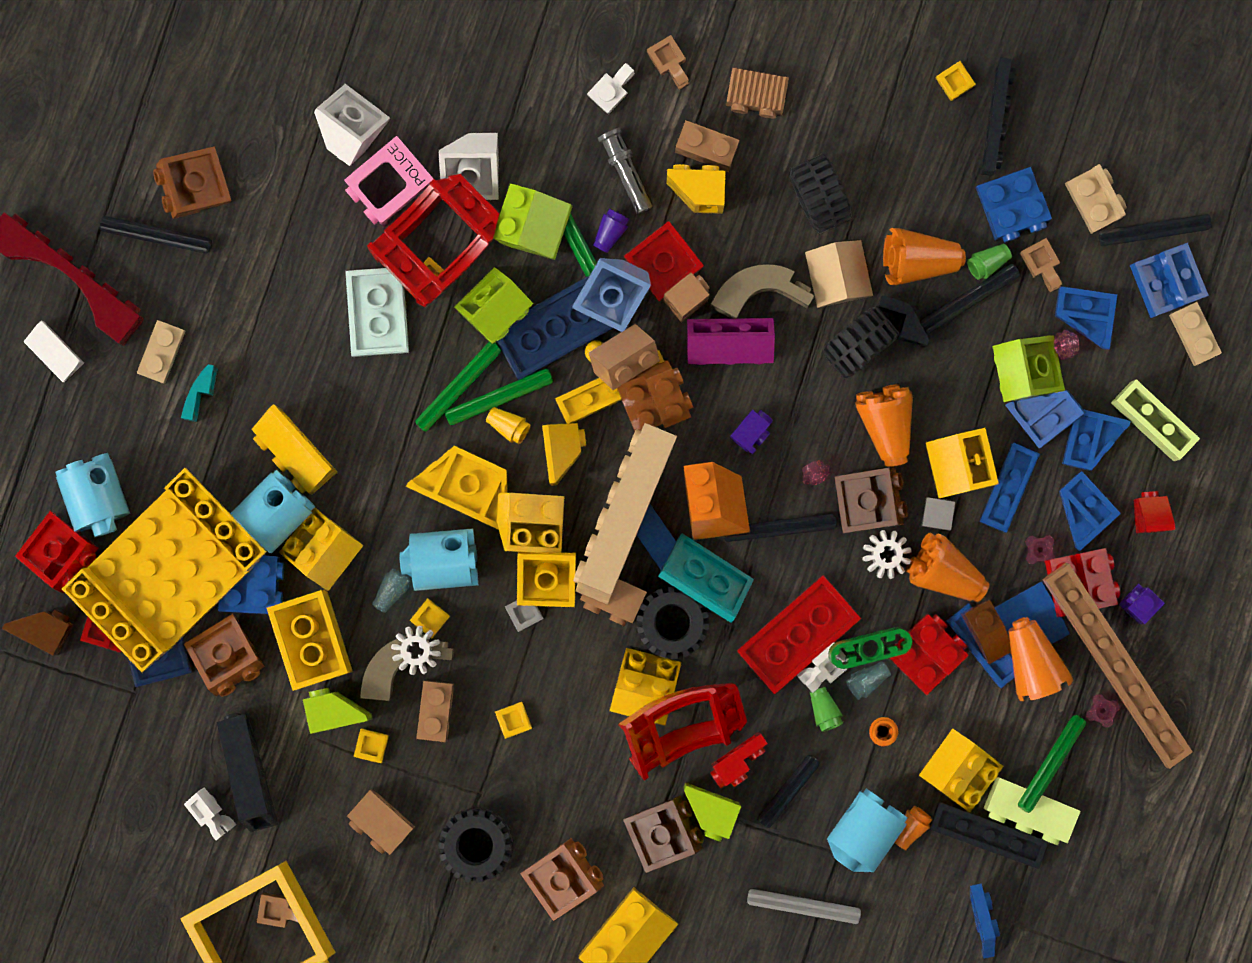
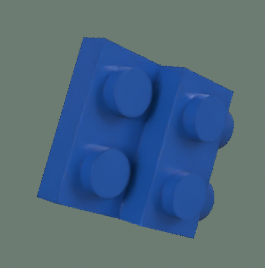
[976,167,1052,243]
[218,556,284,614]

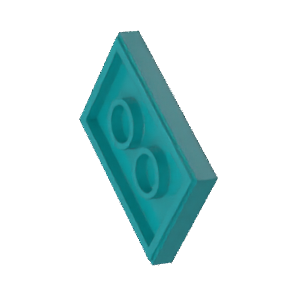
[658,533,754,623]

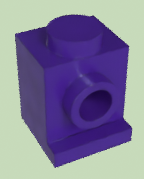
[730,409,773,456]
[1118,584,1165,624]

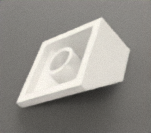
[314,84,390,166]
[439,133,499,200]

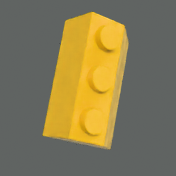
[252,404,337,495]
[267,590,353,691]
[579,887,678,963]

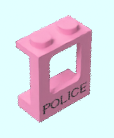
[345,136,433,227]

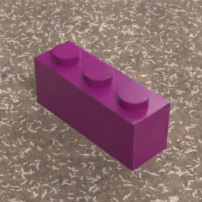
[687,318,775,365]

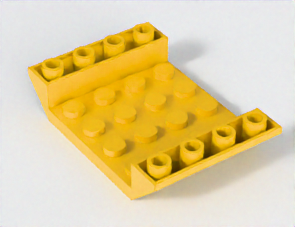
[62,468,267,672]

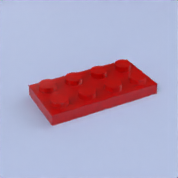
[737,575,861,694]

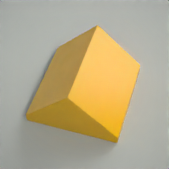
[517,552,576,607]

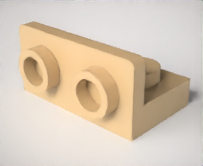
[1065,164,1126,234]

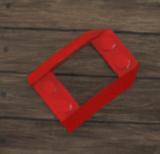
[367,174,500,307]
[618,682,747,781]

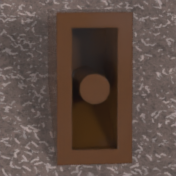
[961,600,1011,664]
[2,609,74,655]

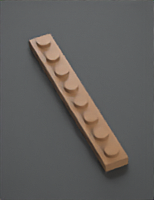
[1042,563,1192,769]

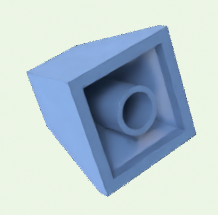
[572,258,651,332]

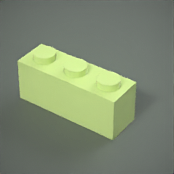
[1111,380,1200,461]
[984,777,1080,845]

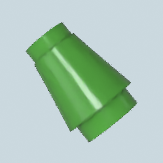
[967,243,1012,280]
[810,687,843,732]

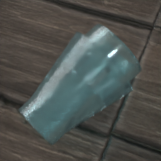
[372,568,411,613]
[846,661,891,700]

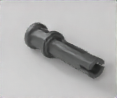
[598,128,653,214]

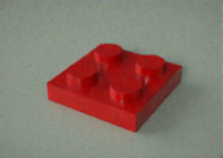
[624,221,704,302]

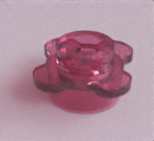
[1054,330,1079,360]
[802,460,830,485]
[1025,535,1055,564]
[1086,694,1120,727]

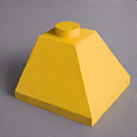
[542,423,586,486]

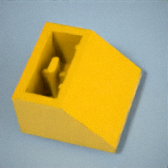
[667,165,725,214]
[926,428,999,498]
[497,493,564,553]
[279,508,363,591]
[610,648,681,726]
[919,729,1003,813]

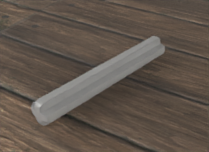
[747,889,861,924]

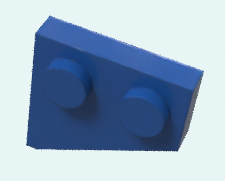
[1055,286,1117,350]
[1005,390,1086,449]
[1062,410,1131,471]
[1059,471,1121,551]
[970,884,1000,959]

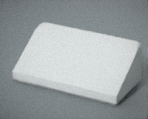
[24,320,84,383]

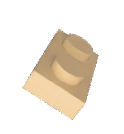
[1169,302,1222,366]
[137,320,186,384]

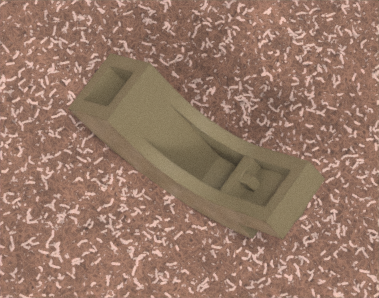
[711,265,814,319]
[361,634,454,701]

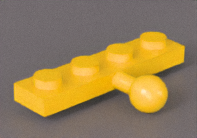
[555,340,664,424]

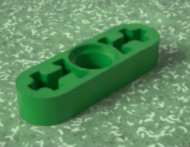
[828,627,912,669]

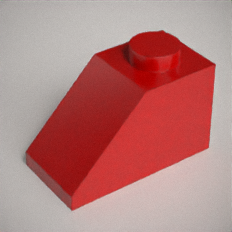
[1133,491,1175,534]

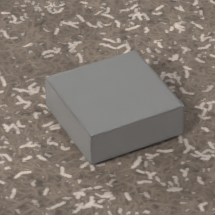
[922,498,955,531]
[505,600,544,632]

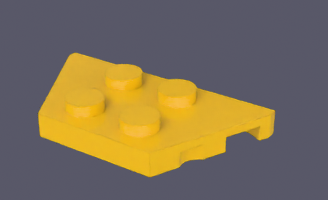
[406,446,507,530]

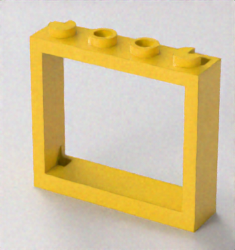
[180,861,336,963]

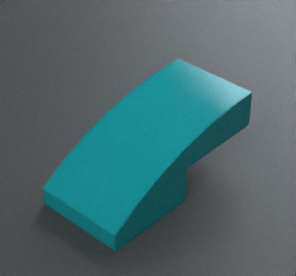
[181,365,218,422]

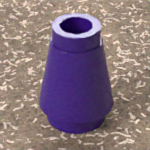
[593,208,629,253]

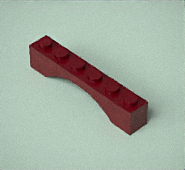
[0,212,144,346]

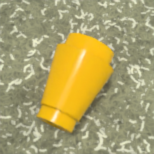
[486,407,530,444]

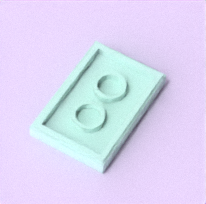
[346,268,409,357]

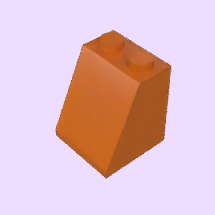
[684,462,750,540]

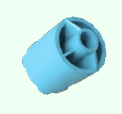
[56,453,130,537]
[230,470,315,553]
[400,529,478,591]
[827,788,908,872]

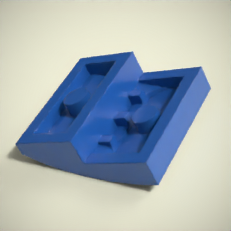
[1130,243,1209,318]
[995,582,1070,644]

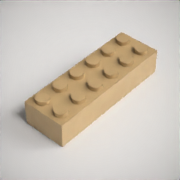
[573,423,677,605]

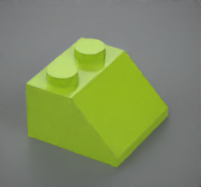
[493,184,572,260]
[455,267,533,344]
[993,335,1065,402]
[303,688,373,734]
[683,782,741,842]

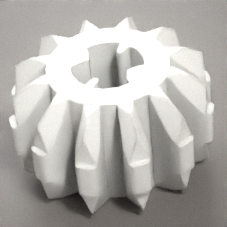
[862,530,911,579]
[391,626,441,675]

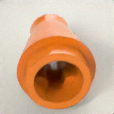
[869,717,898,746]
[894,806,933,850]

